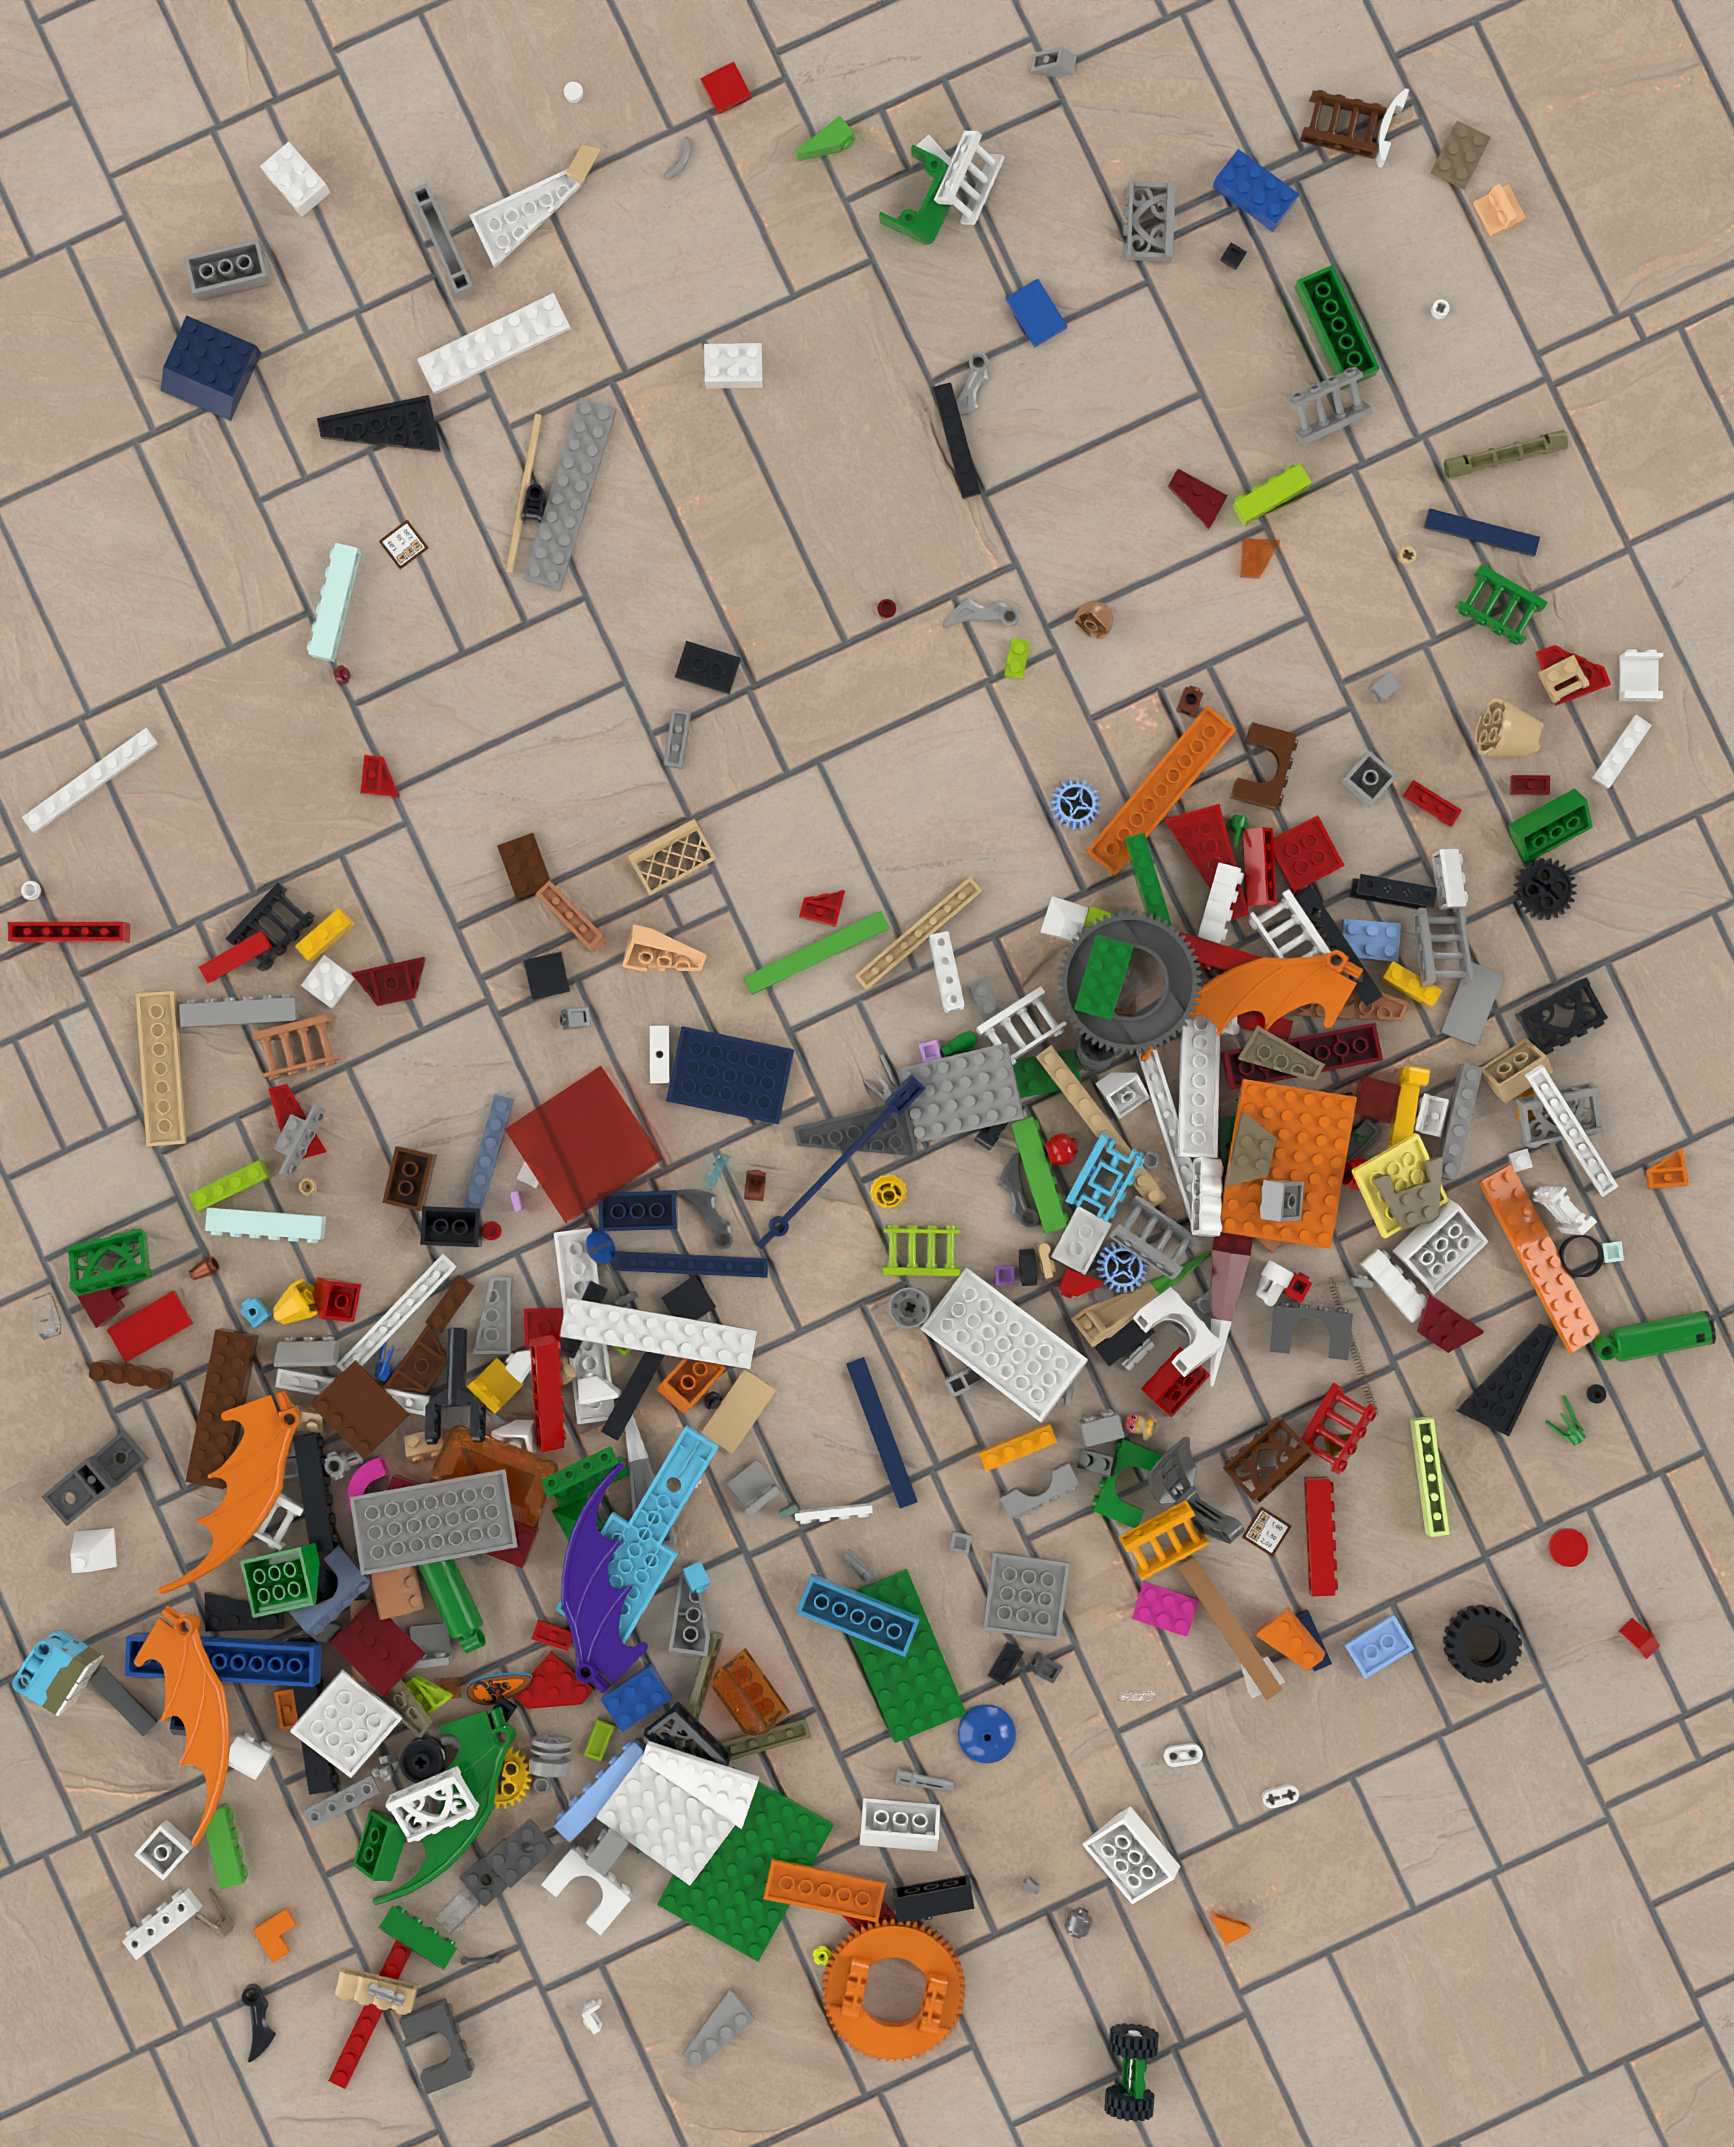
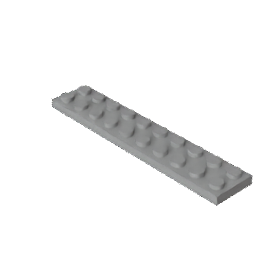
[524,398,616,591]

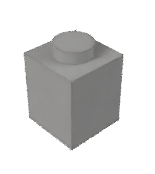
[1369,671,1402,703]

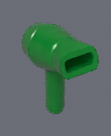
[941,1030,978,1057]

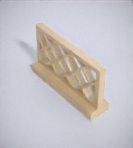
[627,819,716,895]

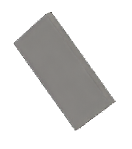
[1440,962,1504,1046]

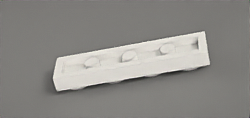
[1592,715,1652,789]
[795,1503,873,1524]

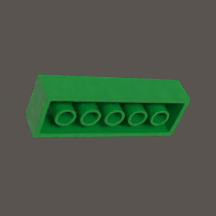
[1294,265,1380,390]

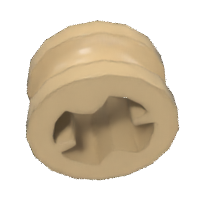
[1398,546,1417,565]

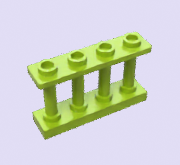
[883,1224,961,1276]

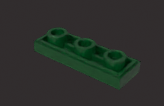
[1218,1116,1235,1176]

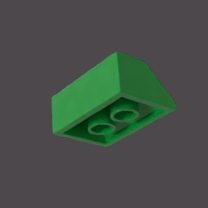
[353,1809,406,1881]

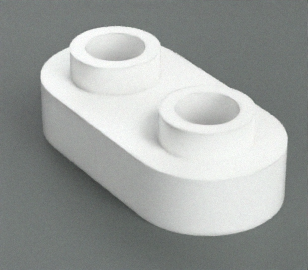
[1163,1743,1203,1767]

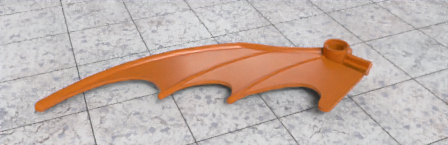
[1140,950,1364,1062]
[158,1390,301,1594]
[134,1605,230,1847]

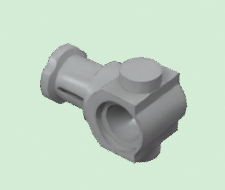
[325,1450,366,1480]

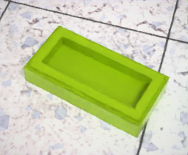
[583,1718,616,1762]

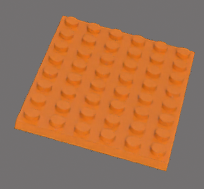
[1220,1079,1357,1249]

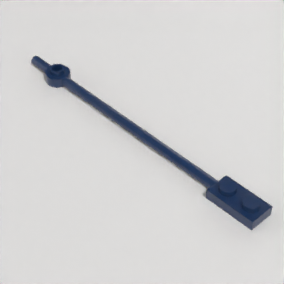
[756,1074,926,1250]

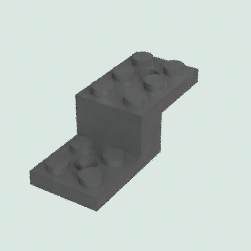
[42,1430,149,1526]
[459,1818,555,1907]

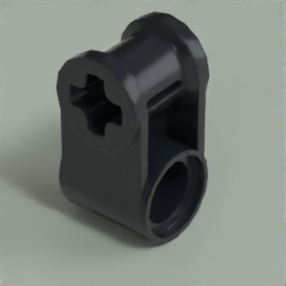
[522,484,546,523]

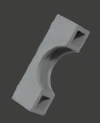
[999,1461,1079,1519]

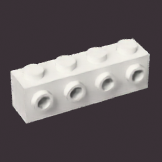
[122,1888,203,1960]

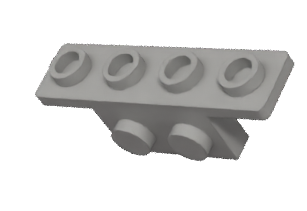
[273,1104,326,1179]
[303,1775,380,1828]

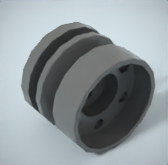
[1076,1033,1117,1072]

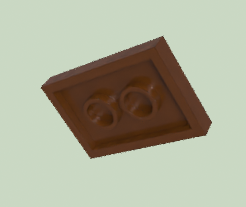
[497,833,551,900]

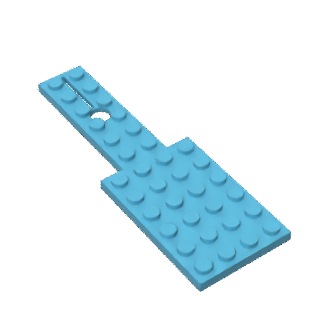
[555,1425,720,1644]

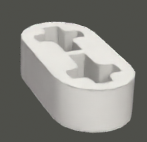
[1262,1784,1299,1808]

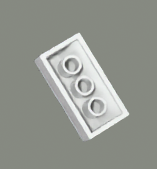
[860,1798,940,1852]

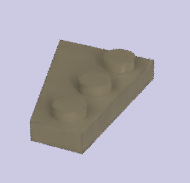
[379,1679,433,1738]

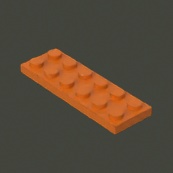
[764,1859,886,1922]

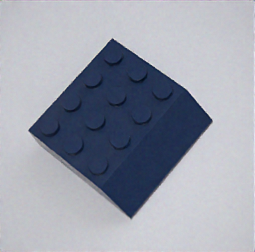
[161,315,262,421]

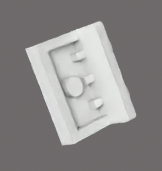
[1414,1093,1451,1138]

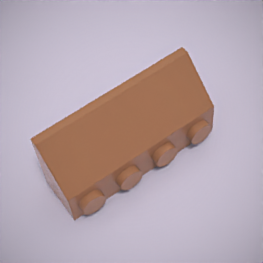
[370,1566,425,1620]

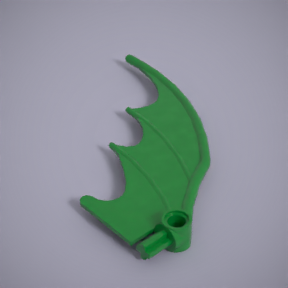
[373,1707,516,1905]

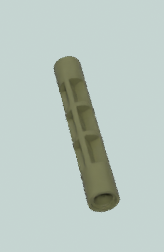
[1443,430,1568,479]

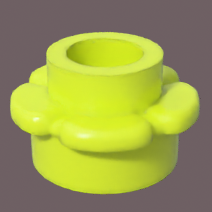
[813,1946,832,1965]

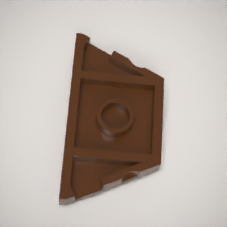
[385,1324,447,1393]

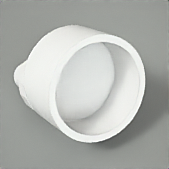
[1256,1260,1294,1306]

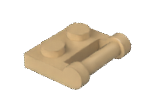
[1538,655,1589,703]
[1037,1242,1056,1279]

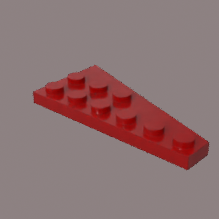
[1164,804,1249,920]

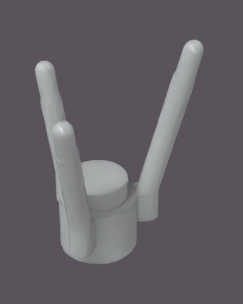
[864,1054,899,1101]

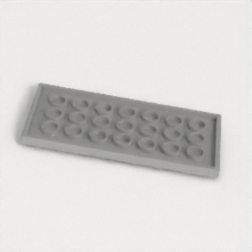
[350,1469,518,1575]

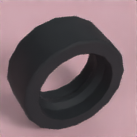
[1019,1249,1037,1286]

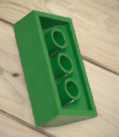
[1508,788,1593,864]

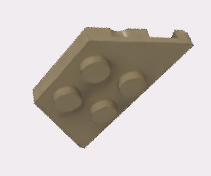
[1225,1112,1276,1186]

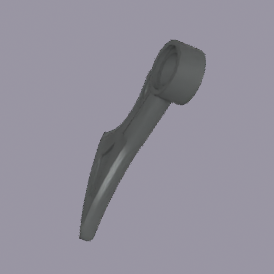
[998,1153,1039,1228]
[678,1189,733,1249]

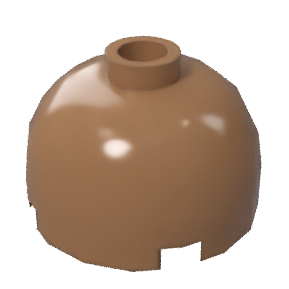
[1074,601,1113,639]

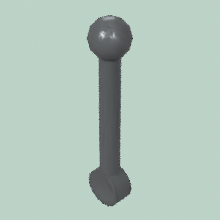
[460,1955,501,1965]

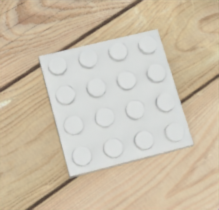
[290,1670,402,1778]

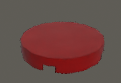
[1549,1528,1588,1567]

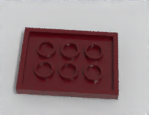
[329,1600,426,1697]

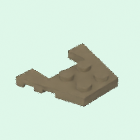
[1372,1156,1443,1229]

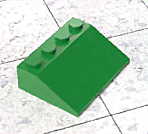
[240,1543,319,1618]

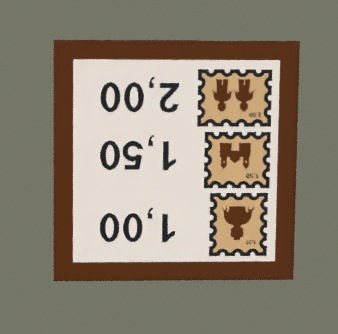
[379,520,429,569]
[1242,1506,1292,1557]

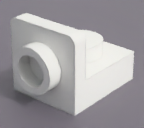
[517,1161,547,1189]

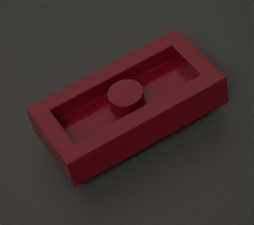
[1510,775,1550,796]

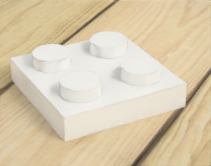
[301,955,355,1009]

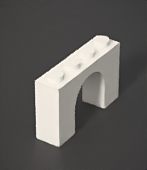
[1133,1287,1222,1377]
[541,1844,632,1935]

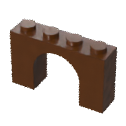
[1230,722,1298,810]

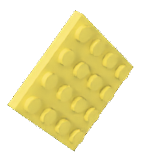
[1351,1133,1449,1238]

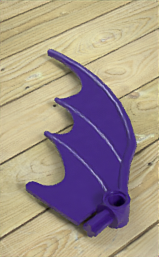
[561,1461,648,1693]

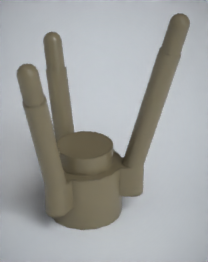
[195,1888,234,1939]

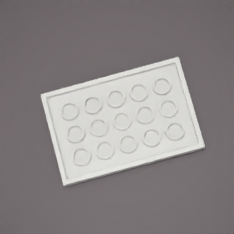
[596,1753,735,1885]

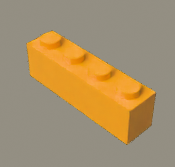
[978,1422,1057,1472]

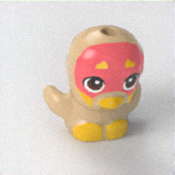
[1124,1413,1157,1441]

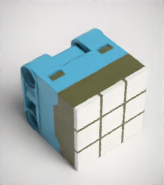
[13,1630,104,1716]

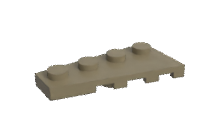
[1237,1026,1325,1081]

